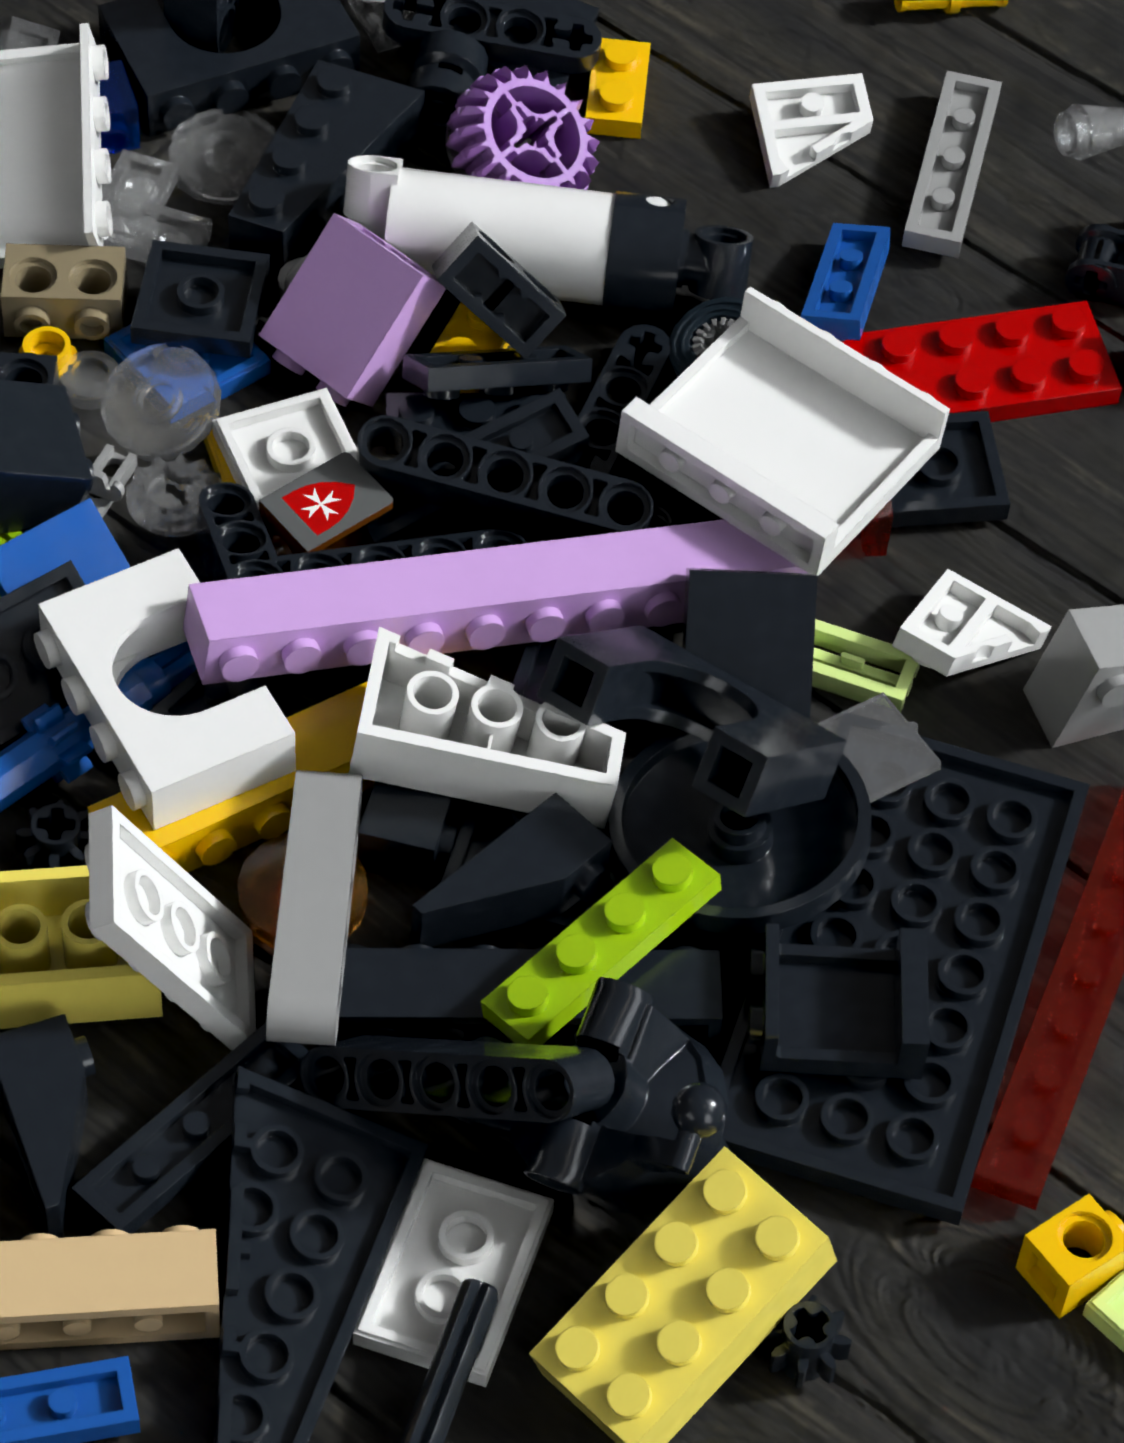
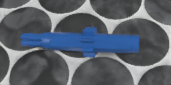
[0,641,197,812]

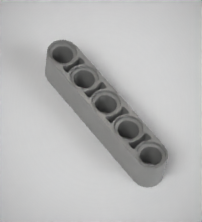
[266,770,363,1046]

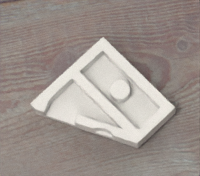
[749,73,873,188]

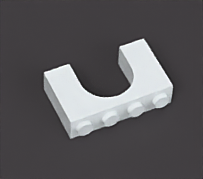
[34,548,296,830]

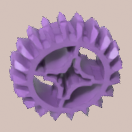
[446,65,600,190]

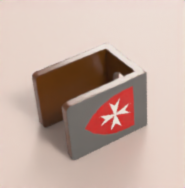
[259,452,393,556]

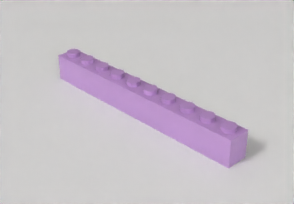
[183,519,809,685]

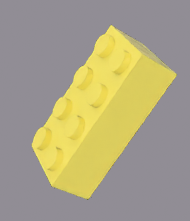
[0,865,163,1029]
[529,1146,837,1443]

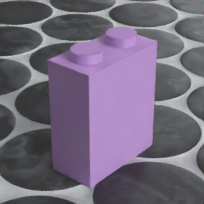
[259,213,446,407]

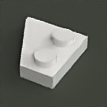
[892,569,1052,677]

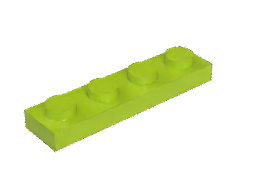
[481,838,721,1045]

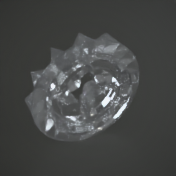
[126,451,221,537]

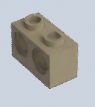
[1,243,128,340]

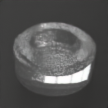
[60,351,121,410]

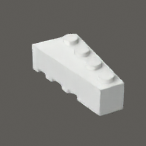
[349,627,626,829]

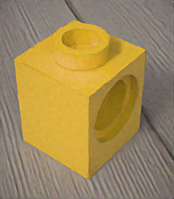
[1015,1194,1124,1319]

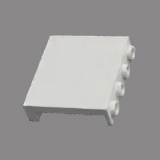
[0,23,113,269]
[615,286,950,576]

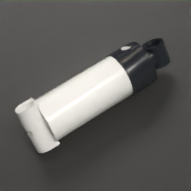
[343,155,754,317]

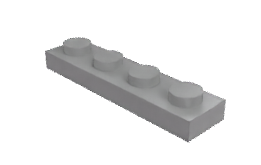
[902,71,1002,258]

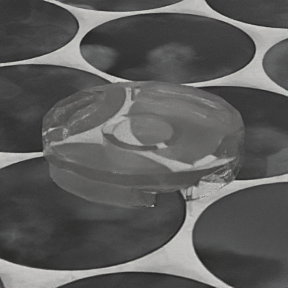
[169,108,276,205]
[100,344,221,461]

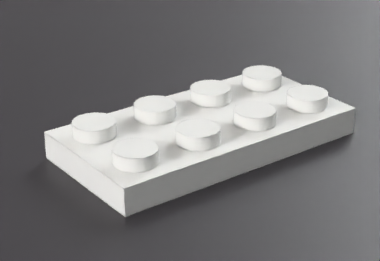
[84,805,256,1051]

